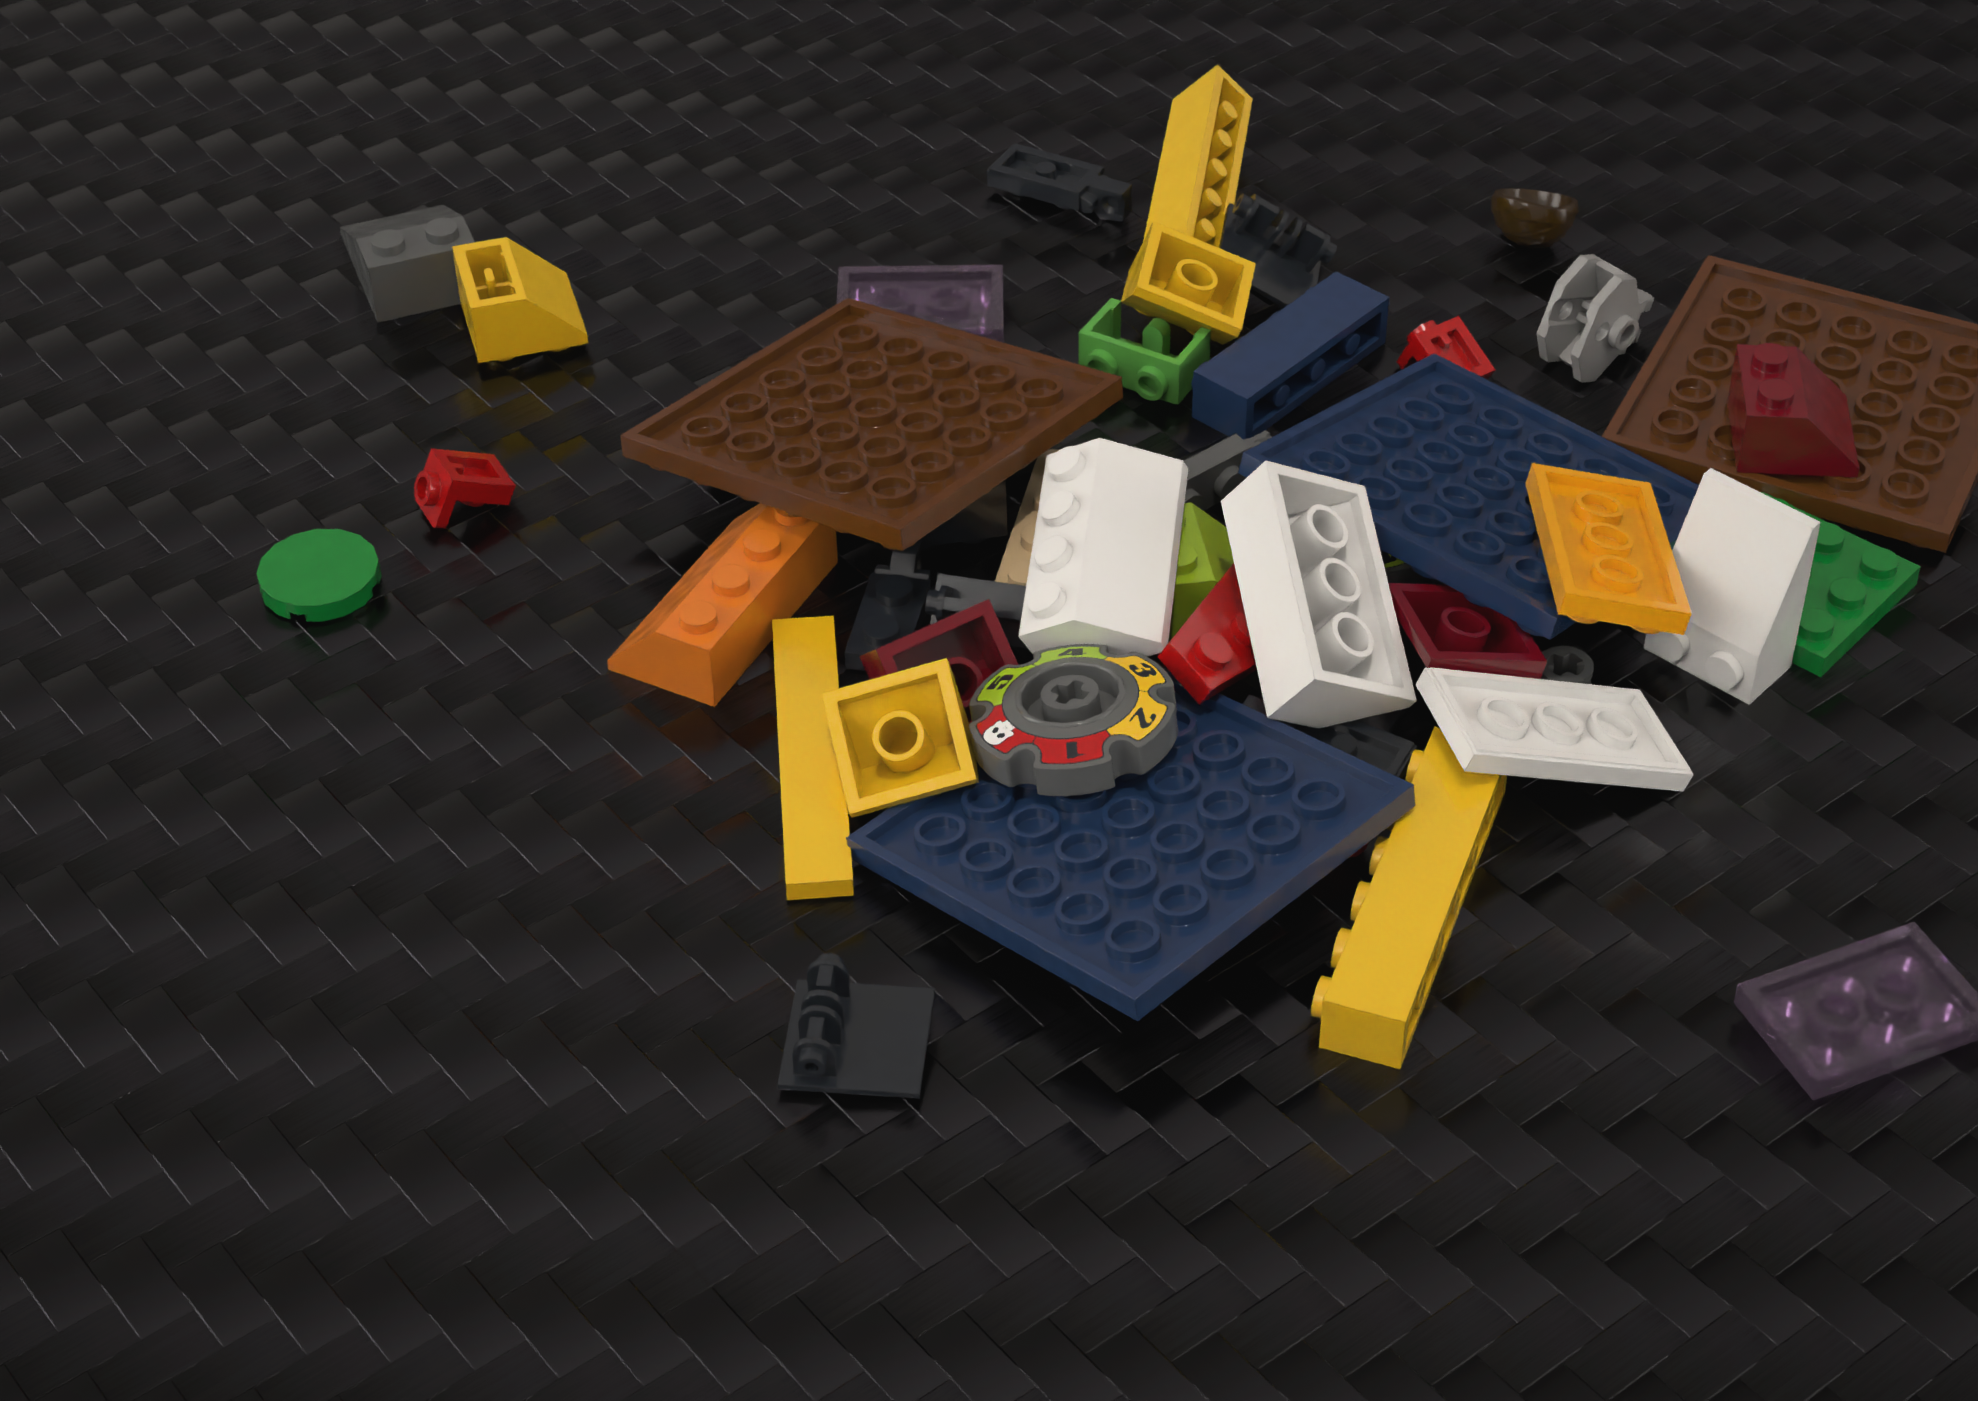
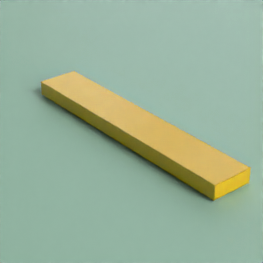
[772,616,854,900]

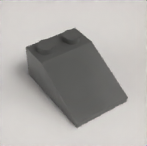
[340,205,475,323]

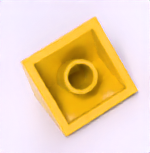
[821,658,979,818]

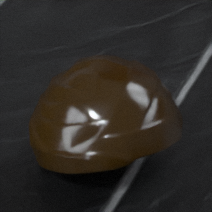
[1491,188,1579,249]

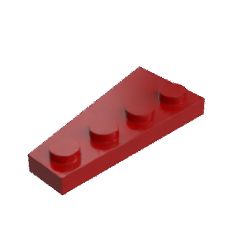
[1157,563,1257,705]

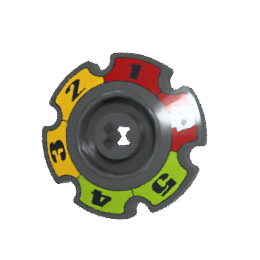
[969,644,1178,796]

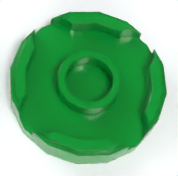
[256,529,381,622]

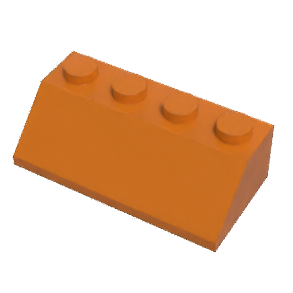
[607,503,838,707]

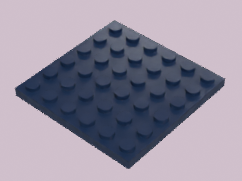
[1238,353,1699,640]
[846,666,1415,1021]

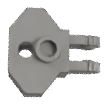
[1536,254,1654,383]

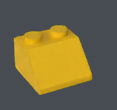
[1121,221,1256,344]

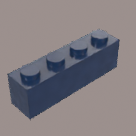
[1191,271,1389,439]

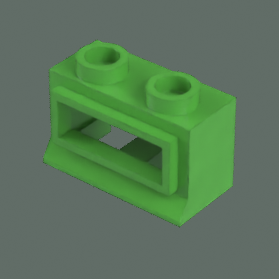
[1078,298,1211,404]

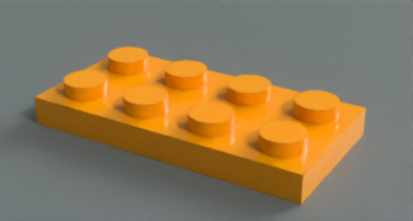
[1525,463,1692,635]

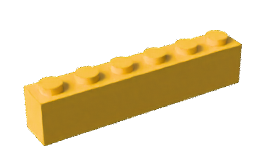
[1143,65,1253,248]
[1311,726,1507,1069]

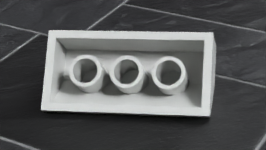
[1018,438,1189,657]
[1221,460,1417,729]

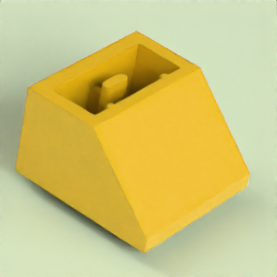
[452,237,589,363]

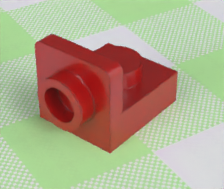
[1396,316,1495,380]
[414,448,516,529]

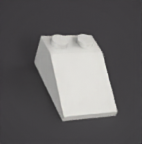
[1644,468,1821,705]

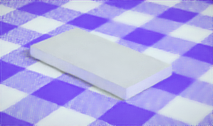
[1416,667,1694,791]

